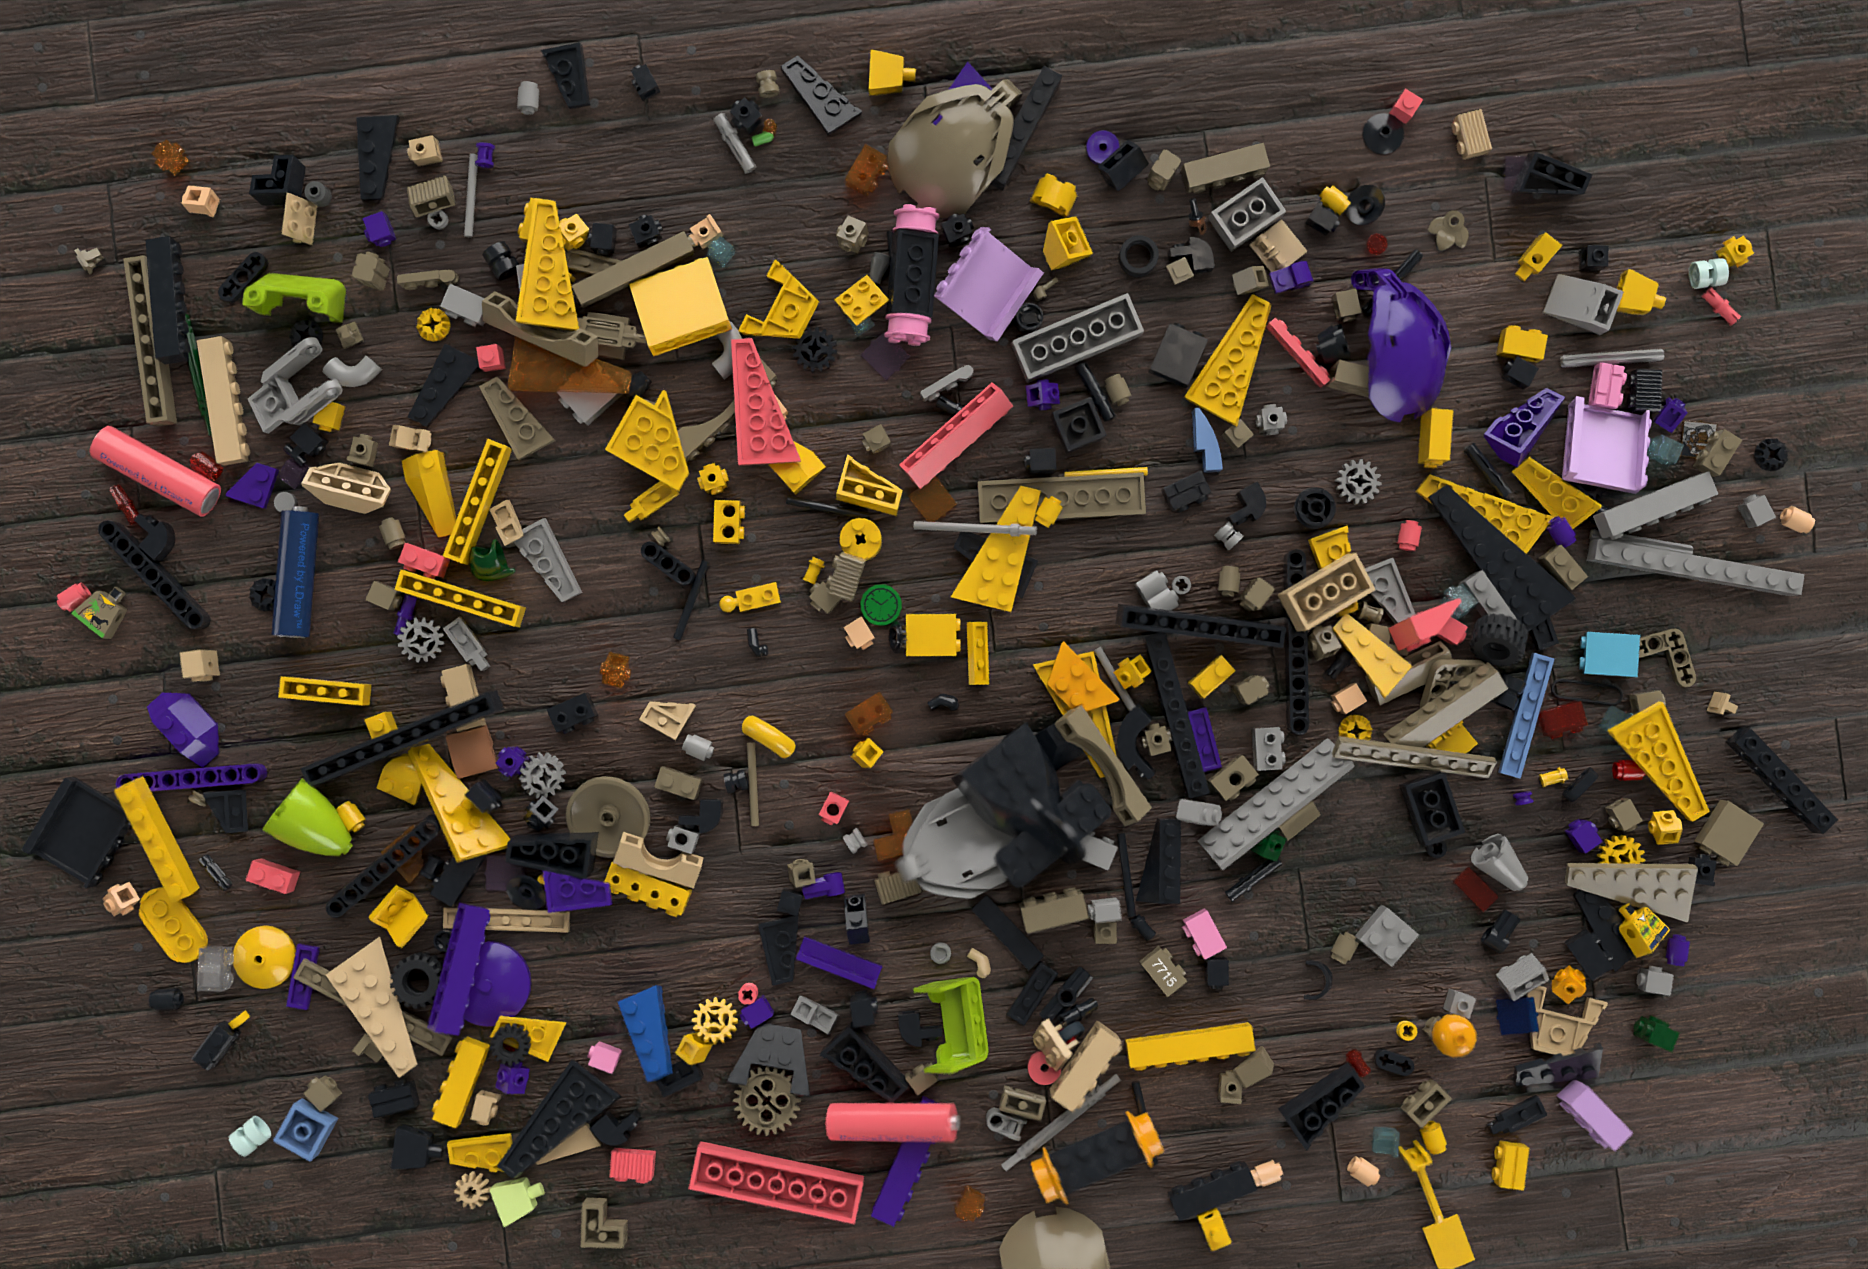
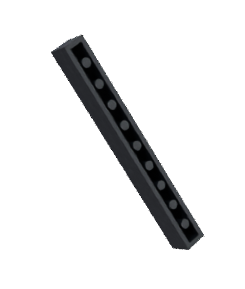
[300,690,505,787]

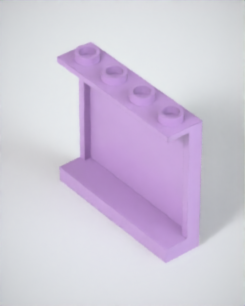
[1562,396,1652,494]

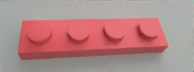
[1266,317,1331,388]

